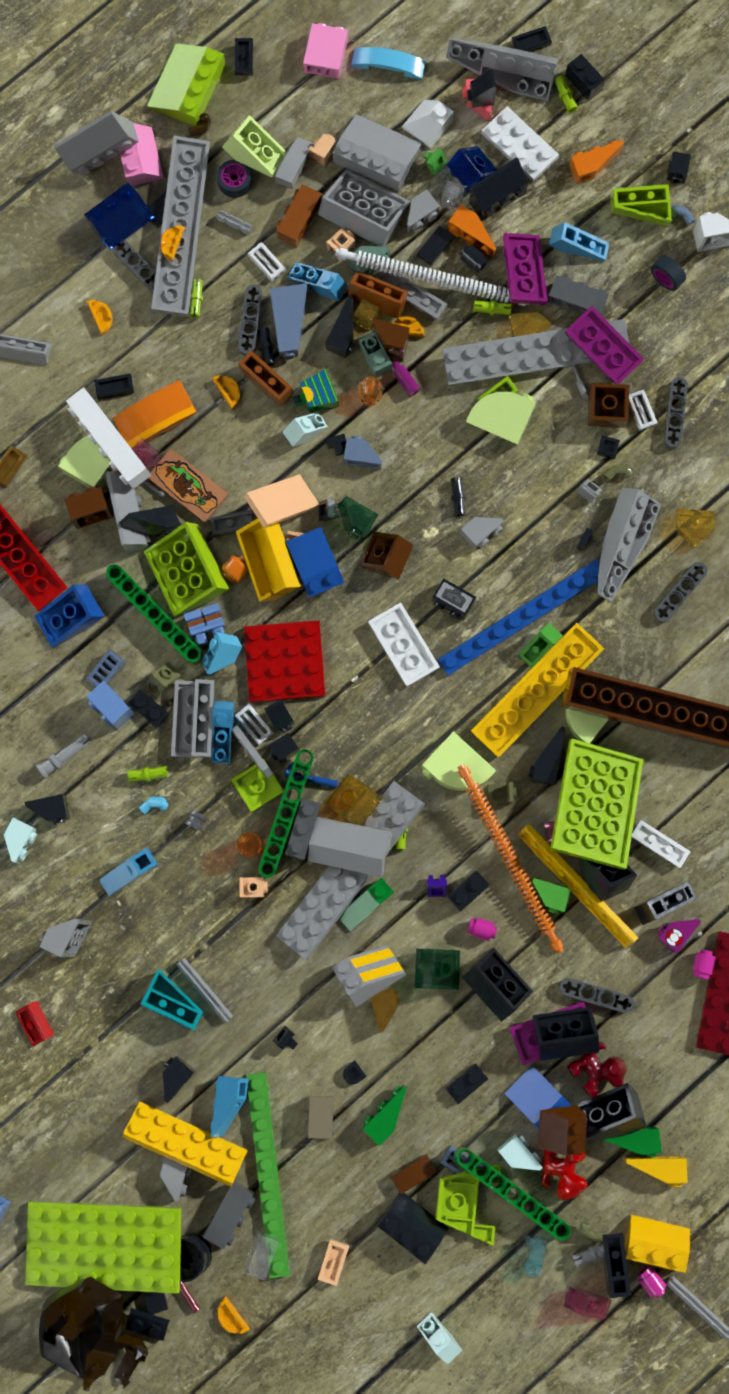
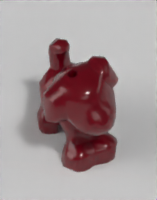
[566,1042,627,1099]

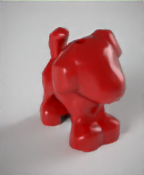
[541,1150,587,1201]

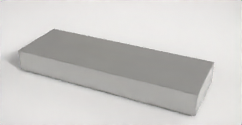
[232,725,273,778]

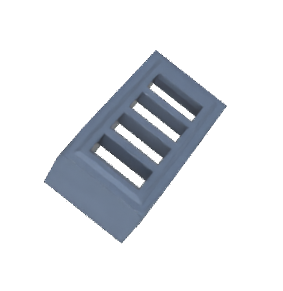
[86,649,126,687]

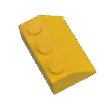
[624,1214,690,1273]

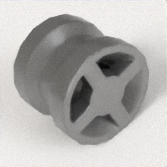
[184,809,208,832]

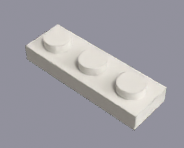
[631,820,690,868]

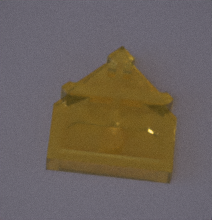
[508,312,551,337]
[675,509,715,549]

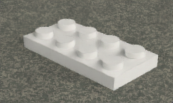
[481,106,559,182]
[368,603,440,687]

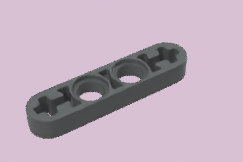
[112,239,156,294]
[238,285,262,356]
[663,377,688,449]
[653,562,708,623]
[559,978,634,1013]

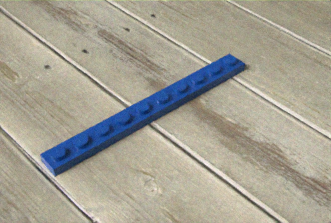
[438,559,600,676]

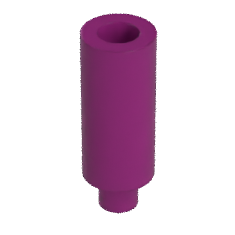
[392,361,421,397]

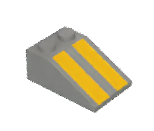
[332,945,406,1007]

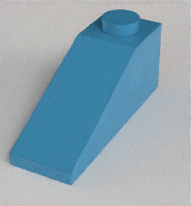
[549,222,609,261]

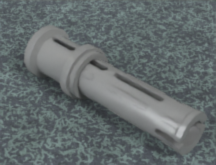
[36,733,91,779]

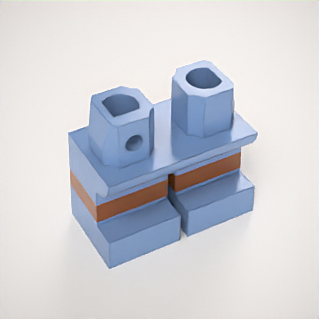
[183,603,225,647]

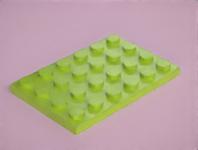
[550,739,644,870]

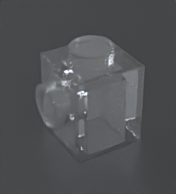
[441,181,465,211]

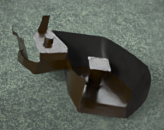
[39,1276,148,1391]

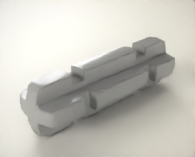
[217,210,252,235]

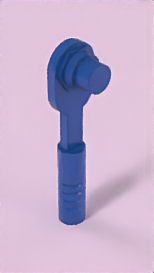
[284,764,338,788]

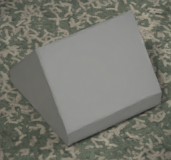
[577,479,602,503]

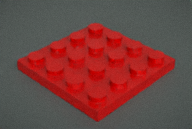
[244,620,326,703]

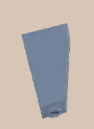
[270,283,308,359]

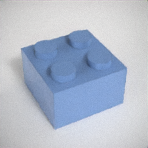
[86,681,135,729]

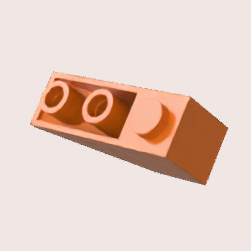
[570,140,624,184]
[448,204,496,258]

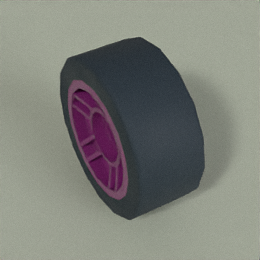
[217,159,252,198]
[650,255,686,291]

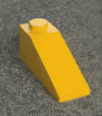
[624,1156,688,1187]

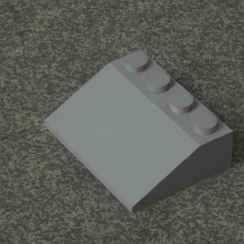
[333,114,422,191]
[318,169,411,247]

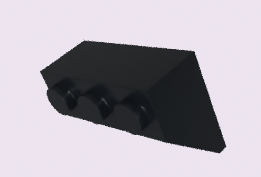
[469,157,528,220]
[462,947,533,1022]
[532,1007,599,1061]
[377,1193,449,1264]

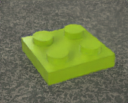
[231,759,284,812]

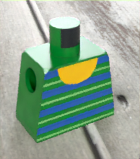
[292,369,339,412]

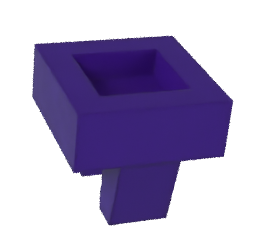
[427,875,447,897]

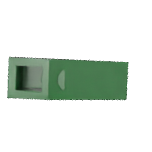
[363,1085,407,1147]

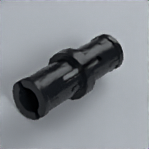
[258,327,275,366]
[450,477,466,517]

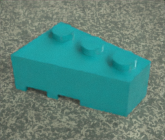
[141,968,203,1032]

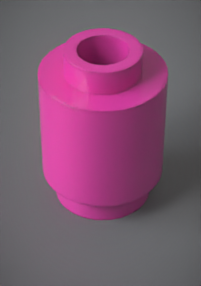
[467,918,497,941]
[692,949,716,980]
[637,1266,666,1298]

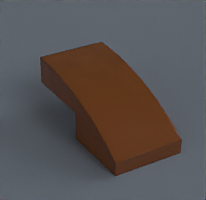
[390,1154,437,1194]

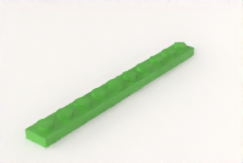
[246,1072,290,1278]

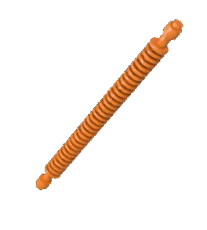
[457,764,563,954]

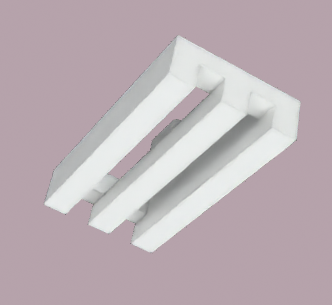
[248,242,286,282]
[629,389,657,431]
[235,704,274,745]

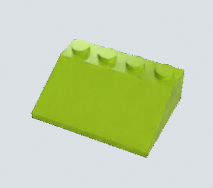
[147,44,226,126]
[143,522,229,617]

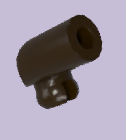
[188,113,211,137]

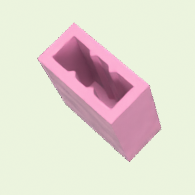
[303,23,348,79]

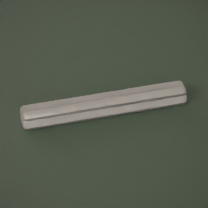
[177,958,233,1023]
[666,1276,729,1340]

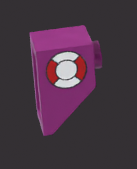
[656,919,701,953]

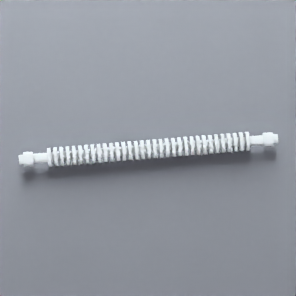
[335,248,529,306]

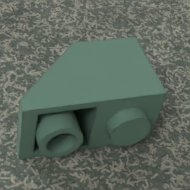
[348,246,390,276]
[358,332,392,379]

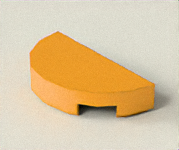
[160,225,185,262]
[87,300,113,335]
[393,316,425,338]
[212,375,240,409]
[218,1296,250,1334]

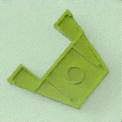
[435,1164,501,1245]

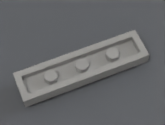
[377,268,447,321]

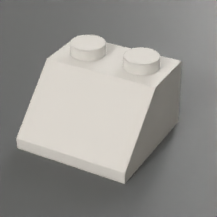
[693,212,729,252]

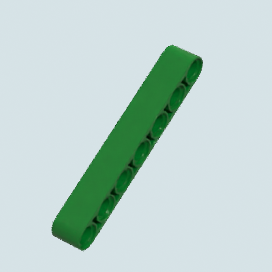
[106,564,203,665]
[258,749,314,878]
[453,1147,571,1241]

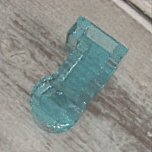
[523,1234,547,1277]

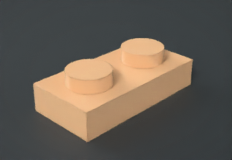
[318,1239,349,1286]

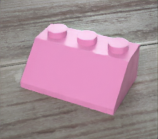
[120,123,164,187]

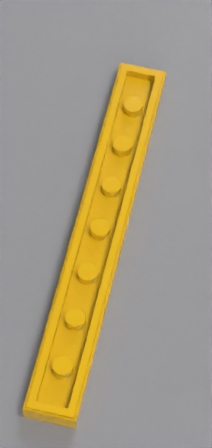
[517,824,638,948]

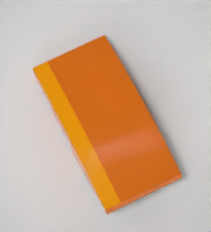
[112,380,197,450]

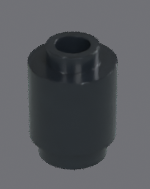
[460,245,488,272]

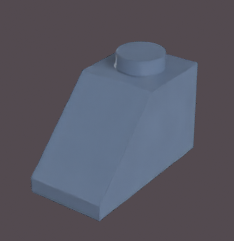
[344,436,382,469]

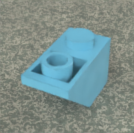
[202,632,242,674]

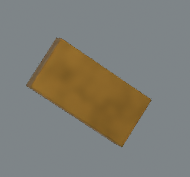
[0,446,27,487]

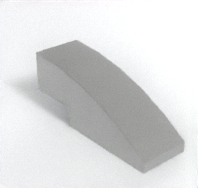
[275,137,314,190]

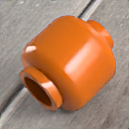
[222,555,249,583]

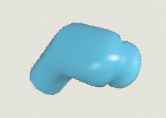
[139,796,168,814]

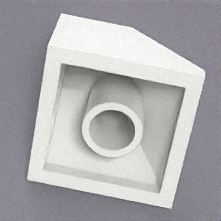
[402,99,454,149]

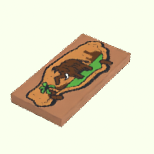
[147,448,229,524]

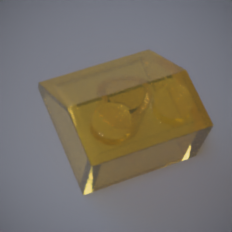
[325,774,382,826]

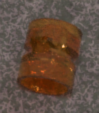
[237,832,264,859]

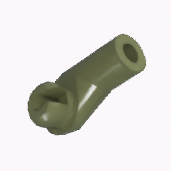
[603,464,633,481]
[578,1222,604,1243]

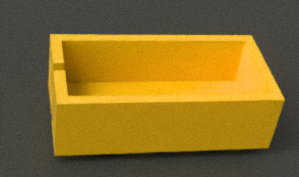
[236,519,301,602]

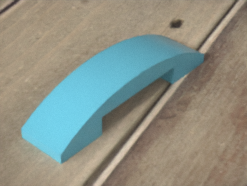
[351,47,425,80]

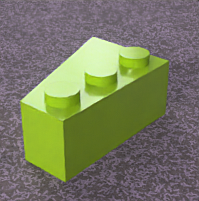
[610,184,672,227]

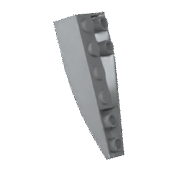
[446,38,558,101]
[597,488,661,602]

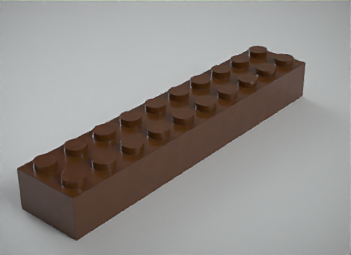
[561,667,729,749]

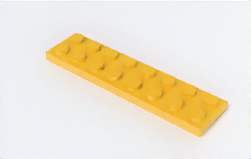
[471,623,604,758]

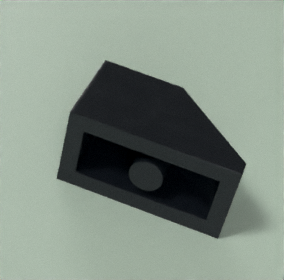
[467,69,496,108]
[264,699,295,734]
[24,794,70,825]
[163,1056,195,1103]

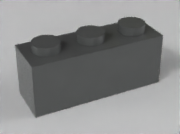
[548,275,609,315]
[285,798,321,861]
[203,1181,255,1249]

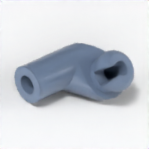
[671,204,695,226]

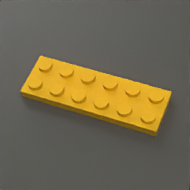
[122,1101,248,1187]

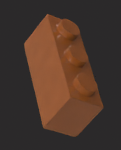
[275,184,322,248]
[348,270,408,319]
[238,351,293,407]

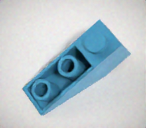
[287,262,348,301]
[211,701,235,764]
[99,848,159,896]
[211,1076,248,1137]

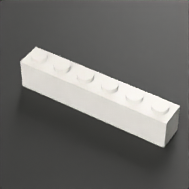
[66,387,151,489]

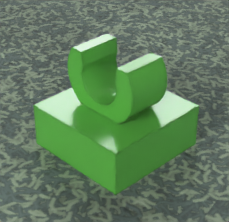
[423,148,447,176]

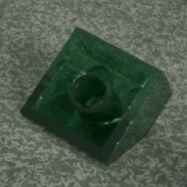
[337,495,378,540]
[415,948,460,990]

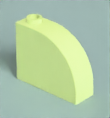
[466,392,536,444]
[58,436,128,490]
[565,709,608,744]
[421,731,496,791]

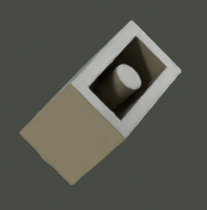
[304,1095,334,1139]

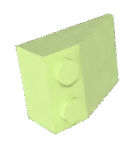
[222,115,287,177]

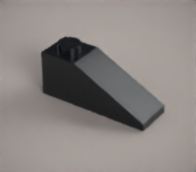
[325,294,355,358]
[119,505,181,537]
[529,727,565,786]
[634,881,697,925]
[602,1232,631,1298]

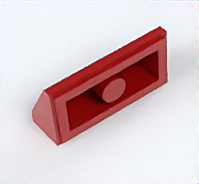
[15,1001,54,1047]

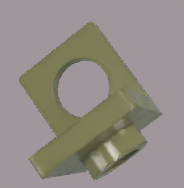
[144,663,181,700]
[488,782,517,804]

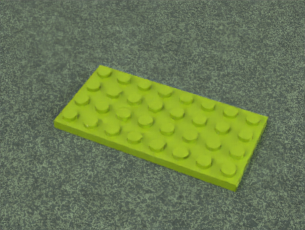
[25,1201,181,1294]

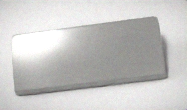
[0,334,51,365]

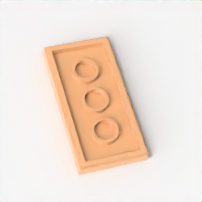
[244,474,320,528]

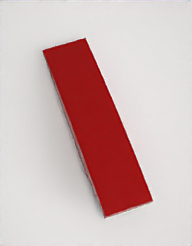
[0,504,68,612]

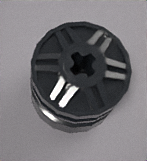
[180,1233,213,1283]

